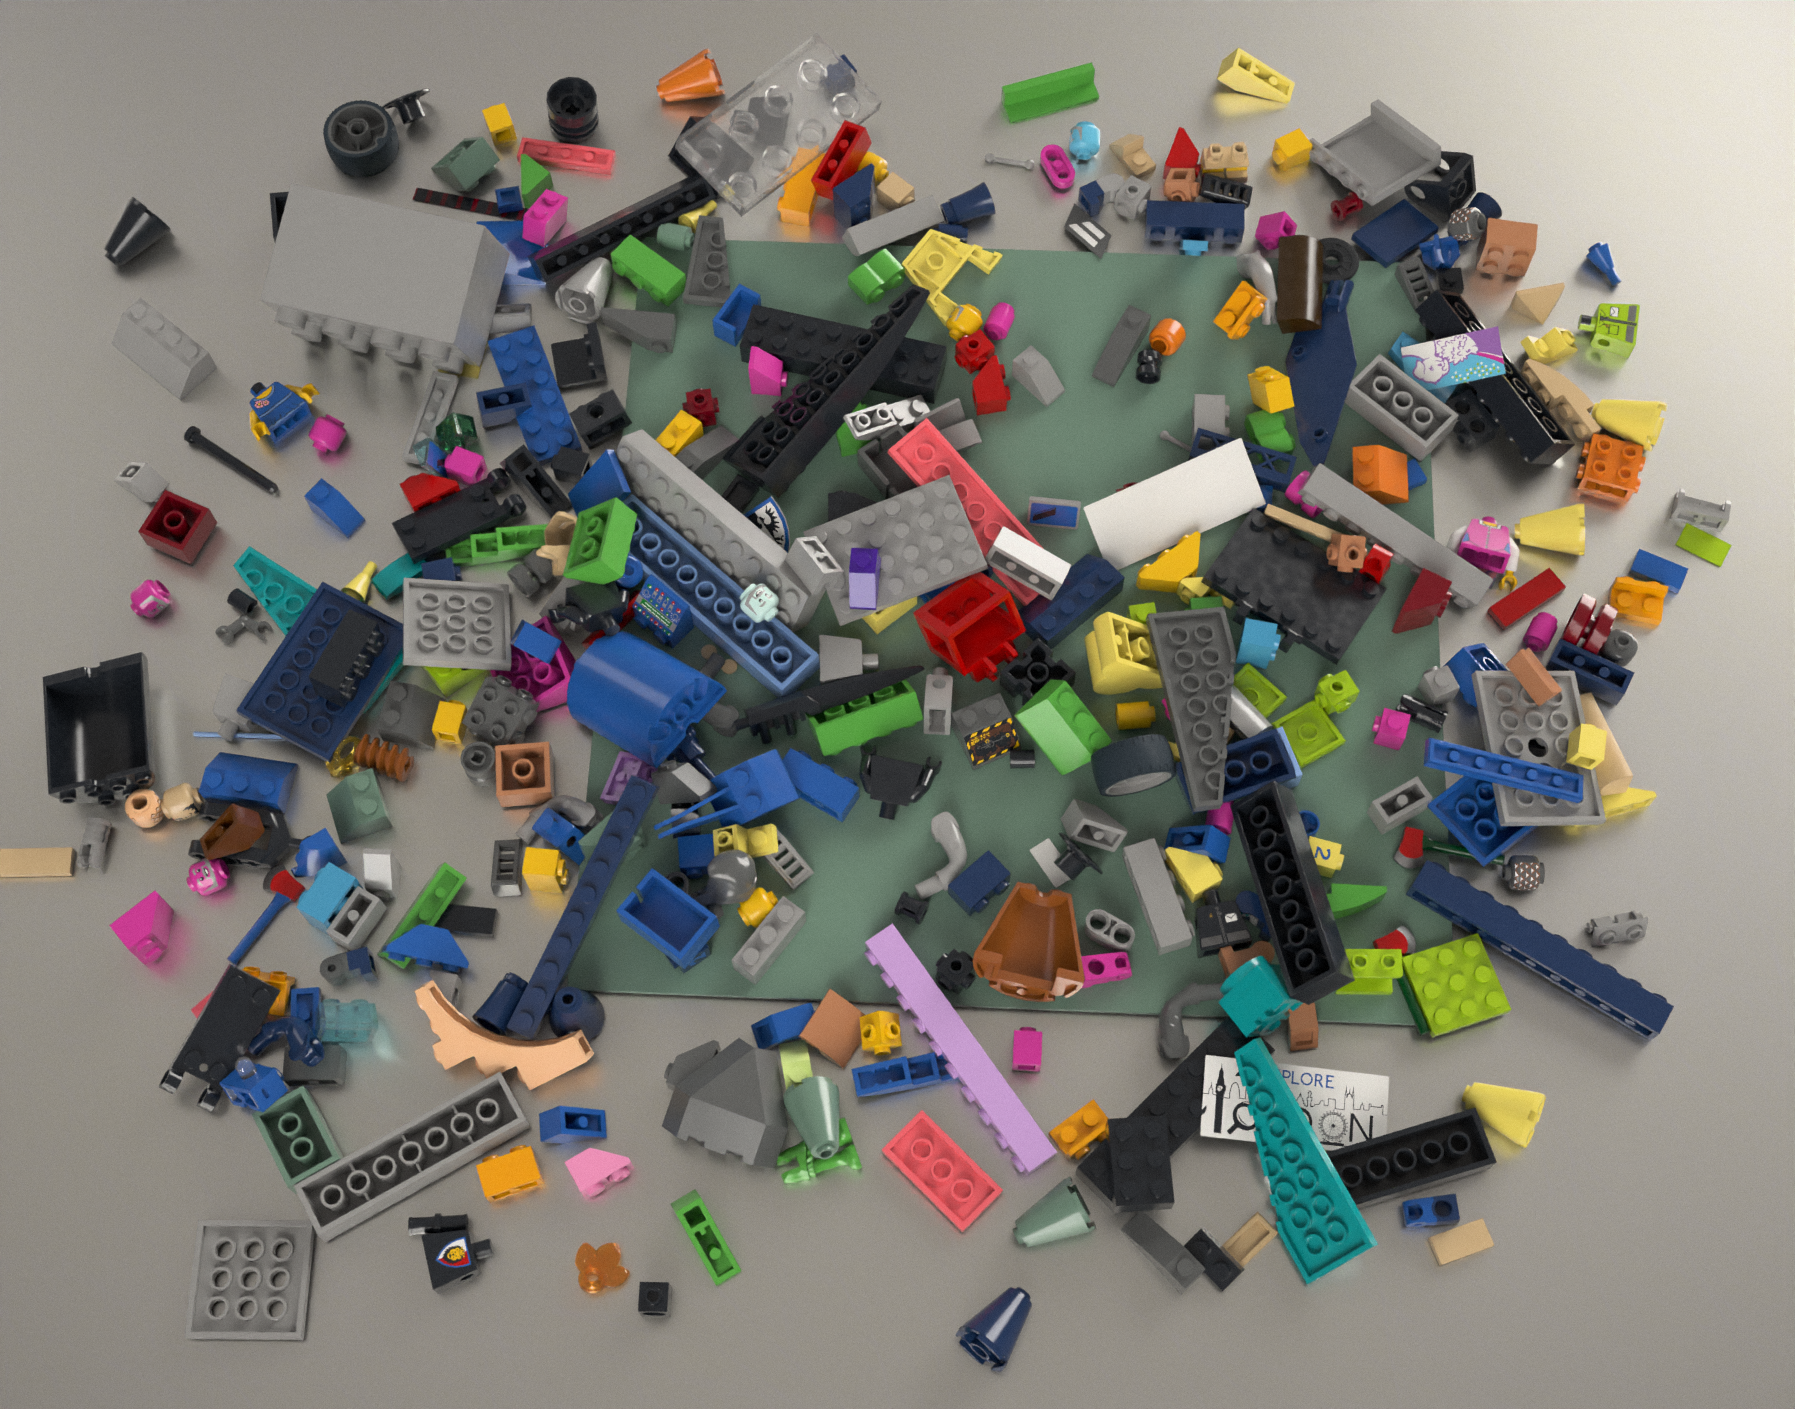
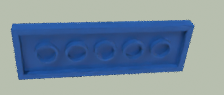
[487,326,582,466]

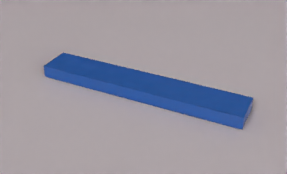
[1424,738,1584,803]

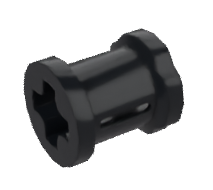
[895,891,930,925]

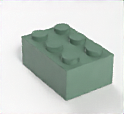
[252,1086,344,1194]

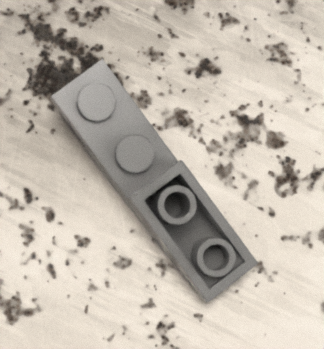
[843,395,930,440]

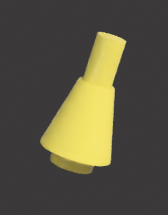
[678,200,717,234]
[341,561,377,603]

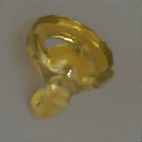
[325,736,361,778]

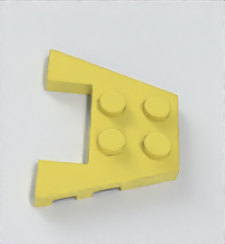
[901,229,1003,326]

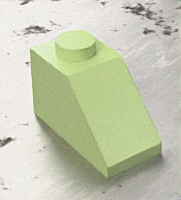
[779,1040,813,1090]

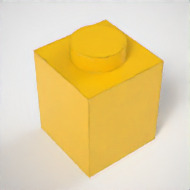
[482,103,517,146]
[1272,128,1313,171]
[432,700,468,744]

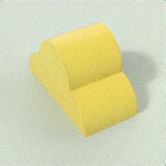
[1084,612,1162,695]

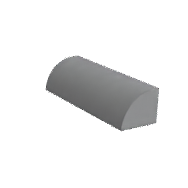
[842,195,945,256]
[1229,684,1273,740]

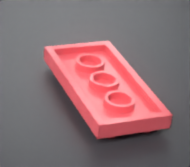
[882,1110,1003,1233]

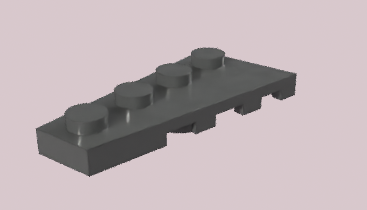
[683,215,731,308]

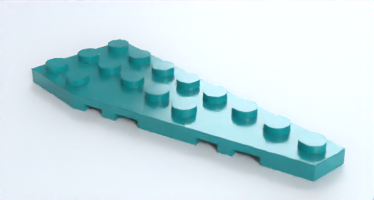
[233,546,404,714]
[1234,1037,1378,1284]

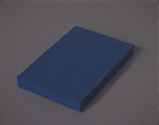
[1351,199,1439,268]

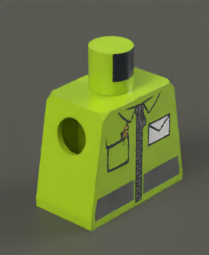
[1578,303,1640,358]

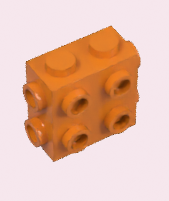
[1576,433,1646,502]

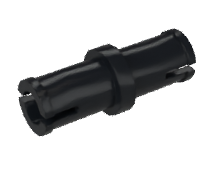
[408,1213,468,1236]

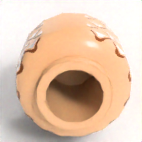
[125,789,164,828]

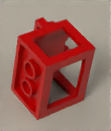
[913,572,1026,683]

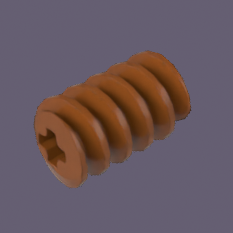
[353,734,415,782]

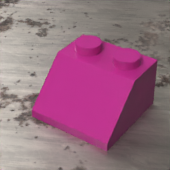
[109,891,174,965]

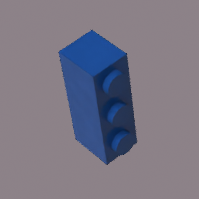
[783,748,860,823]

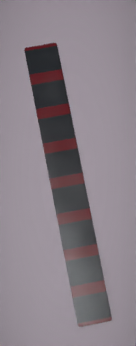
[413,188,529,221]

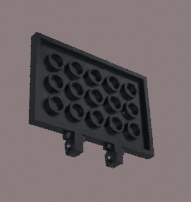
[1201,508,1387,665]

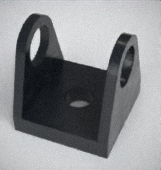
[1404,151,1476,222]

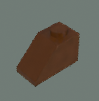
[199,804,265,860]

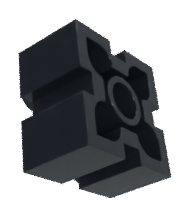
[999,638,1076,706]

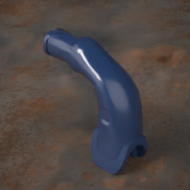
[247,1016,325,1067]

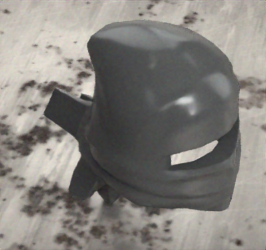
[689,850,757,919]

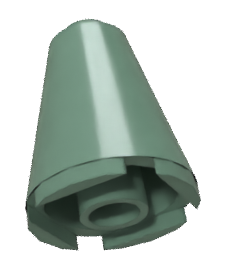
[783,1076,839,1159]
[1013,1177,1097,1247]

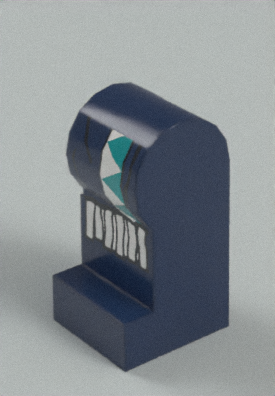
[1235,891,1271,942]

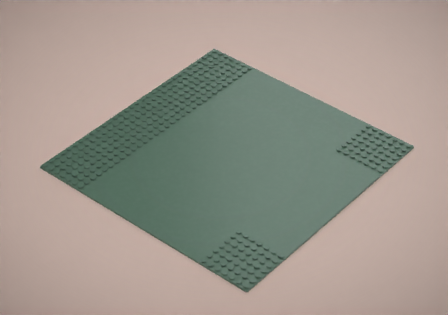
[568,237,1453,1026]

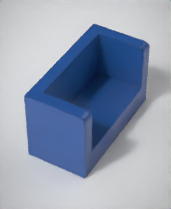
[712,284,761,347]

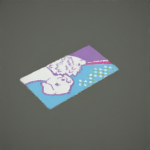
[1401,326,1506,390]

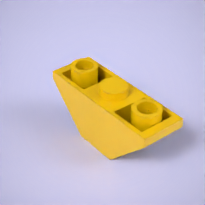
[1136,531,1201,593]

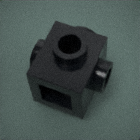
[936,949,976,995]

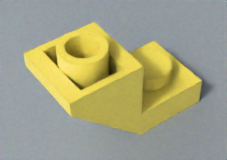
[1520,327,1578,365]
[1176,577,1235,609]
[713,824,778,858]

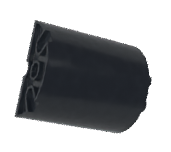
[43,652,155,806]

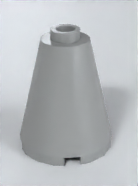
[555,257,614,324]

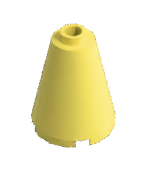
[1591,399,1667,452]
[1515,504,1585,555]
[1462,1082,1546,1148]

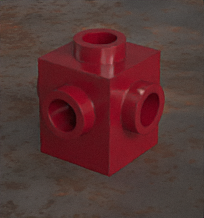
[682,388,719,427]

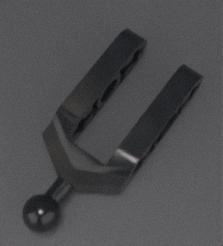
[188,802,312,868]

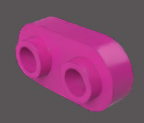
[1040,144,1075,188]

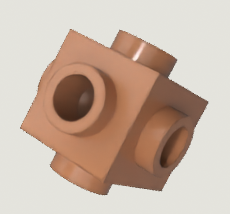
[1163,168,1200,202]
[1327,533,1367,572]

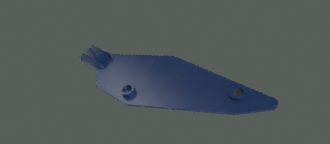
[1285,280,1357,467]

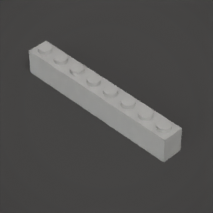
[1298,463,1494,608]

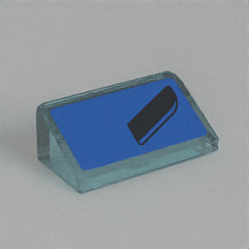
[413,437,449,479]

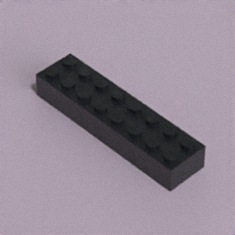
[1415,289,1575,464]
[740,304,947,404]
[1230,780,1355,1005]
[1075,1016,1275,1215]

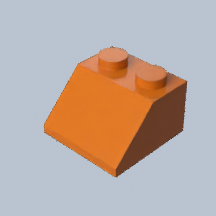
[1352,445,1409,505]

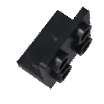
[551,322,607,388]

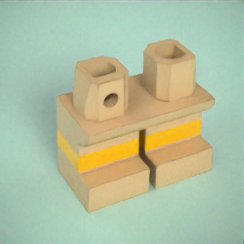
[1199,142,1249,183]

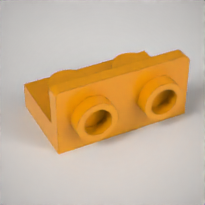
[1213,281,1268,340]
[1608,576,1668,625]
[1048,1099,1112,1162]

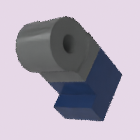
[320,947,378,986]

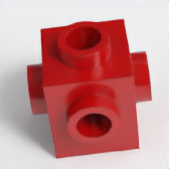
[954,329,995,374]

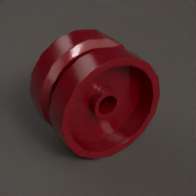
[1560,593,1618,655]

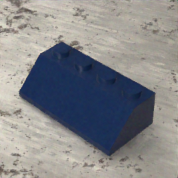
[1018,554,1125,650]
[1175,728,1296,814]

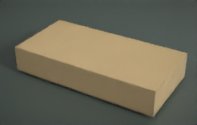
[1222,1211,1278,1267]
[1428,1218,1495,1266]

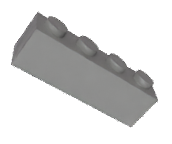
[1122,838,1195,955]

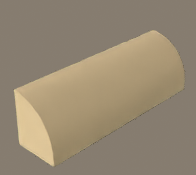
[1580,693,1633,796]

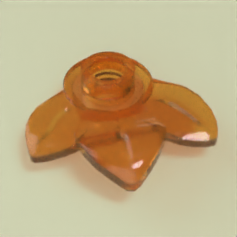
[575,1243,630,1294]

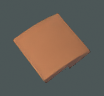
[798,989,865,1069]

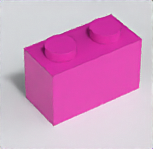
[522,189,568,247]

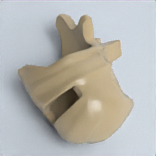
[536,511,577,576]

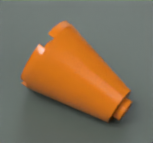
[656,48,725,102]

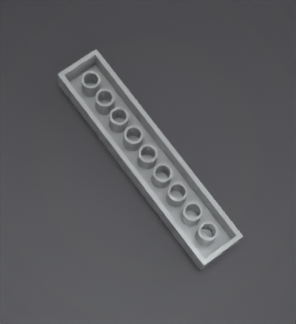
[615,429,826,633]

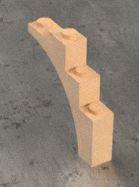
[414,980,594,1090]

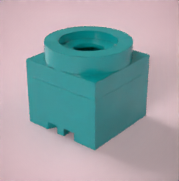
[1218,956,1303,1037]

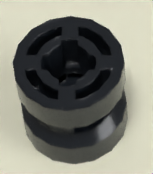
[1135,350,1163,384]

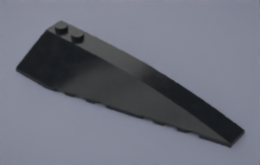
[722,284,930,498]

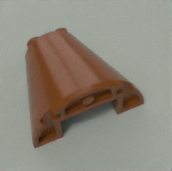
[973,882,1085,1002]

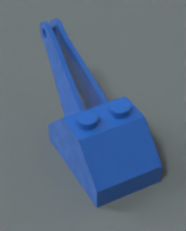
[653,749,800,839]

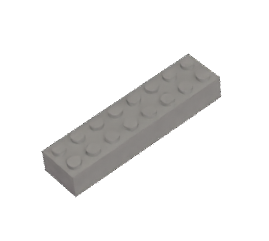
[294,1072,531,1242]

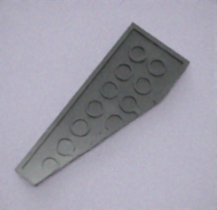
[1146,607,1236,812]

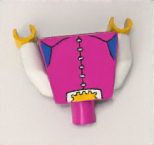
[1446,516,1520,592]

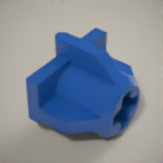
[1419,234,1460,271]

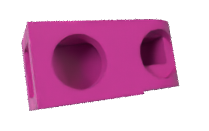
[1081,952,1132,988]

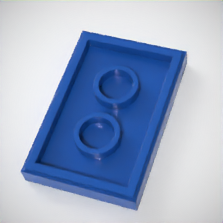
[568,449,631,518]

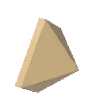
[1510,282,1565,325]

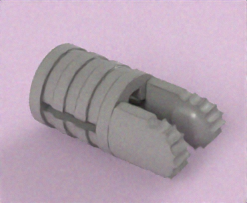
[76,817,112,868]

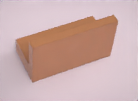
[1506,648,1562,707]

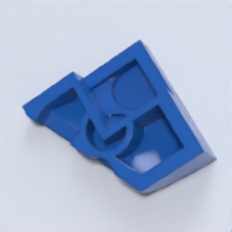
[291,828,348,877]

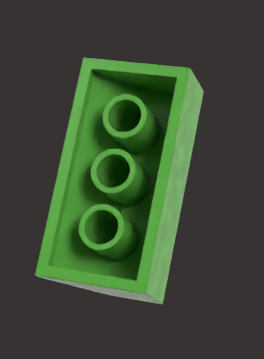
[805,679,924,756]

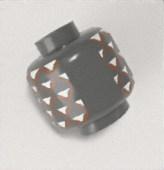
[1447,207,1487,241]
[1502,855,1545,890]

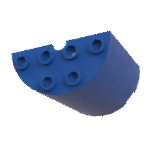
[567,632,727,769]

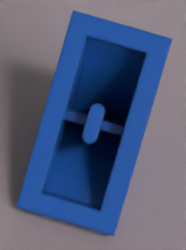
[511,619,562,664]

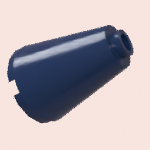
[549,987,605,1042]
[956,1287,1032,1372]

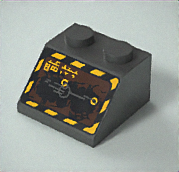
[951,693,1022,770]

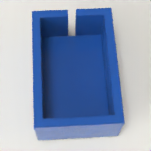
[616,868,720,969]

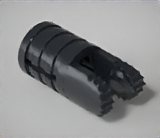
[1395,694,1448,733]

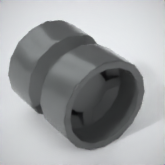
[507,549,555,598]
[460,741,496,787]

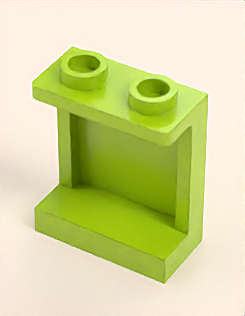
[1335,949,1403,995]

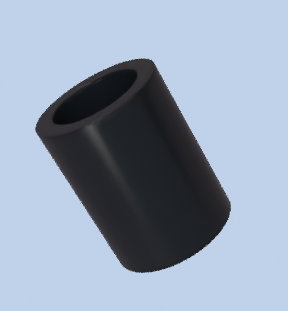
[227,588,258,616]
[1010,749,1035,769]

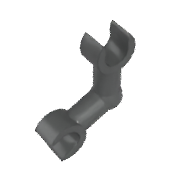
[215,615,273,645]

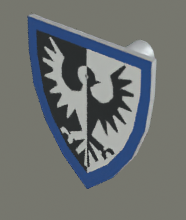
[744,496,790,553]

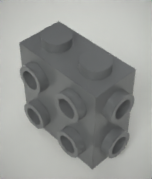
[462,675,539,748]

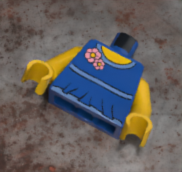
[249,382,320,443]

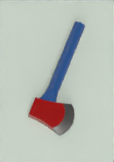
[227,864,305,965]

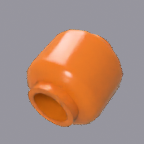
[1149,318,1186,356]

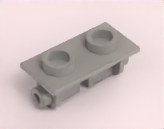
[1586,911,1648,947]

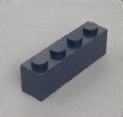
[1144,200,1245,244]

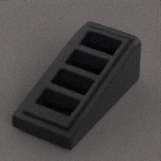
[1199,173,1253,209]

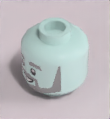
[739,583,779,623]

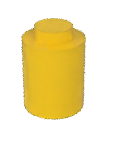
[1115,701,1155,730]

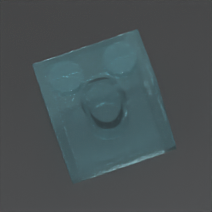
[315,999,378,1043]

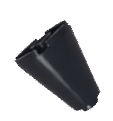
[104,197,171,265]

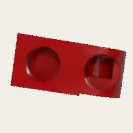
[1359,543,1394,584]

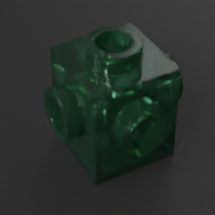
[435,412,478,452]

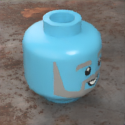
[1069,121,1100,160]

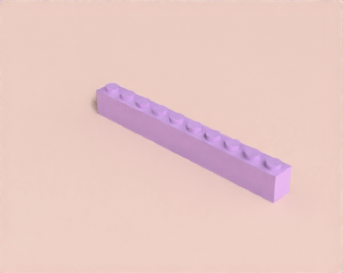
[864,923,1057,1176]

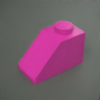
[748,346,788,396]

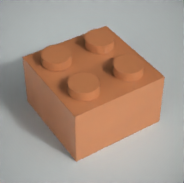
[1476,218,1538,276]
[495,742,555,807]

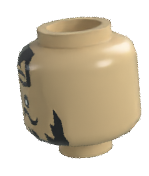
[160,782,204,822]

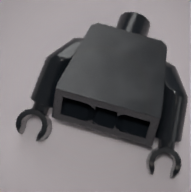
[548,580,630,636]
[859,745,942,820]

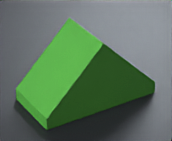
[521,154,554,208]

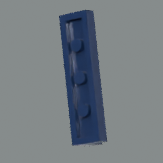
[1188,428,1297,493]

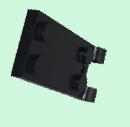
[392,468,527,564]
[159,964,281,1112]

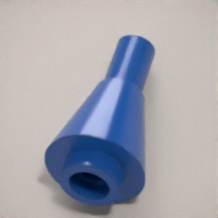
[1586,242,1622,286]

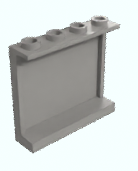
[1309,99,1441,206]

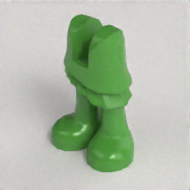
[777,1117,862,1184]

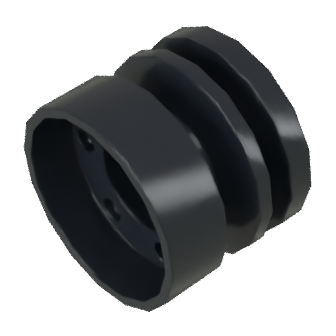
[546,77,599,143]

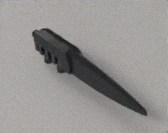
[734,665,924,744]

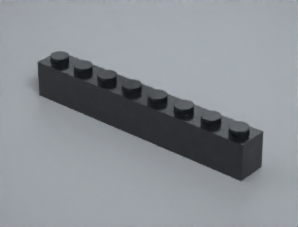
[527,173,716,283]

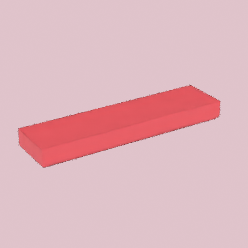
[517,137,616,175]

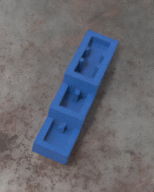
[851,1052,959,1097]

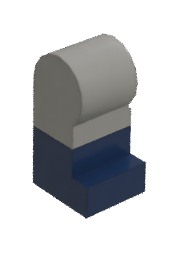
[1078,173,1124,217]

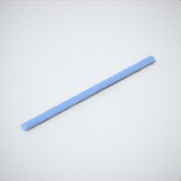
[193,731,284,739]

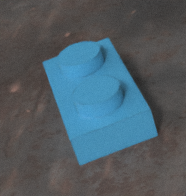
[1179,240,1208,256]

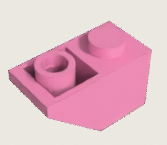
[565,1148,634,1197]

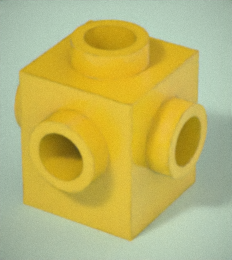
[859,1010,902,1056]

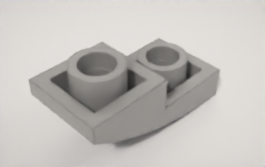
[939,419,982,453]

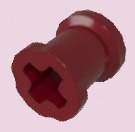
[1330,191,1363,221]

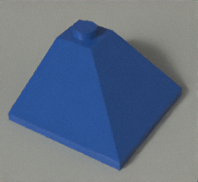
[476,221,548,285]
[1427,776,1538,867]

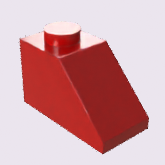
[1162,127,1202,180]
[399,473,460,512]

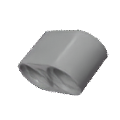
[1084,909,1135,953]

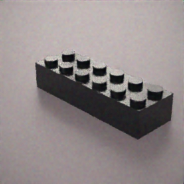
[1326,1108,1497,1209]

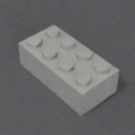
[1345,354,1459,462]

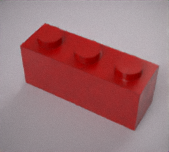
[811,120,872,201]

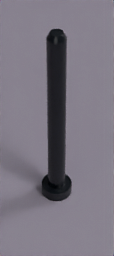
[184,426,278,493]

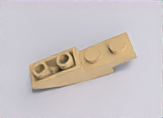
[1520,359,1601,442]

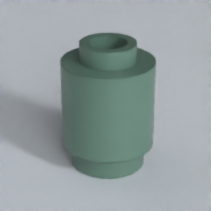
[657,223,695,251]

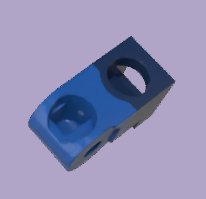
[1402,1194,1460,1227]

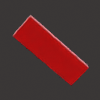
[1488,568,1566,630]

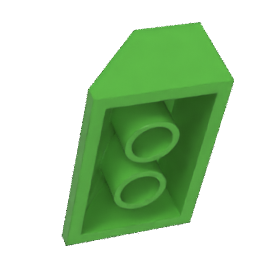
[563,497,637,585]
[1014,680,1112,775]

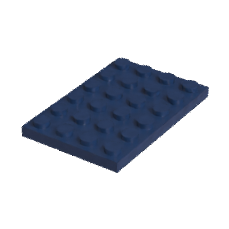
[236,581,403,763]

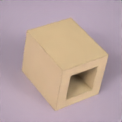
[877,172,915,211]

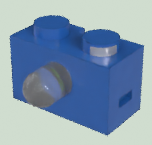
[220,1057,288,1112]

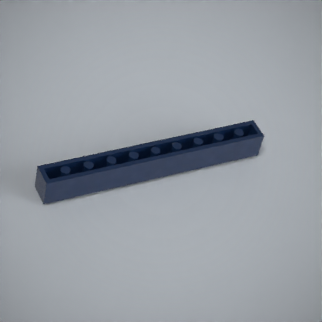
[507,775,660,1040]
[1406,860,1674,1041]

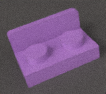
[600,751,658,805]

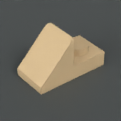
[1109,134,1156,179]

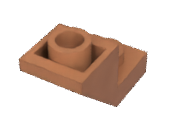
[1287,1002,1318,1051]

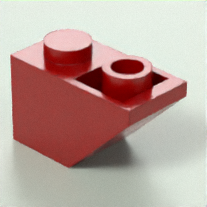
[972,355,1011,416]

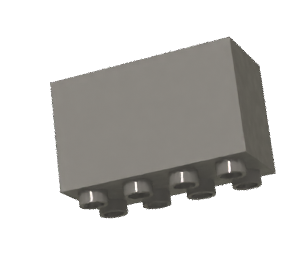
[260,183,510,374]

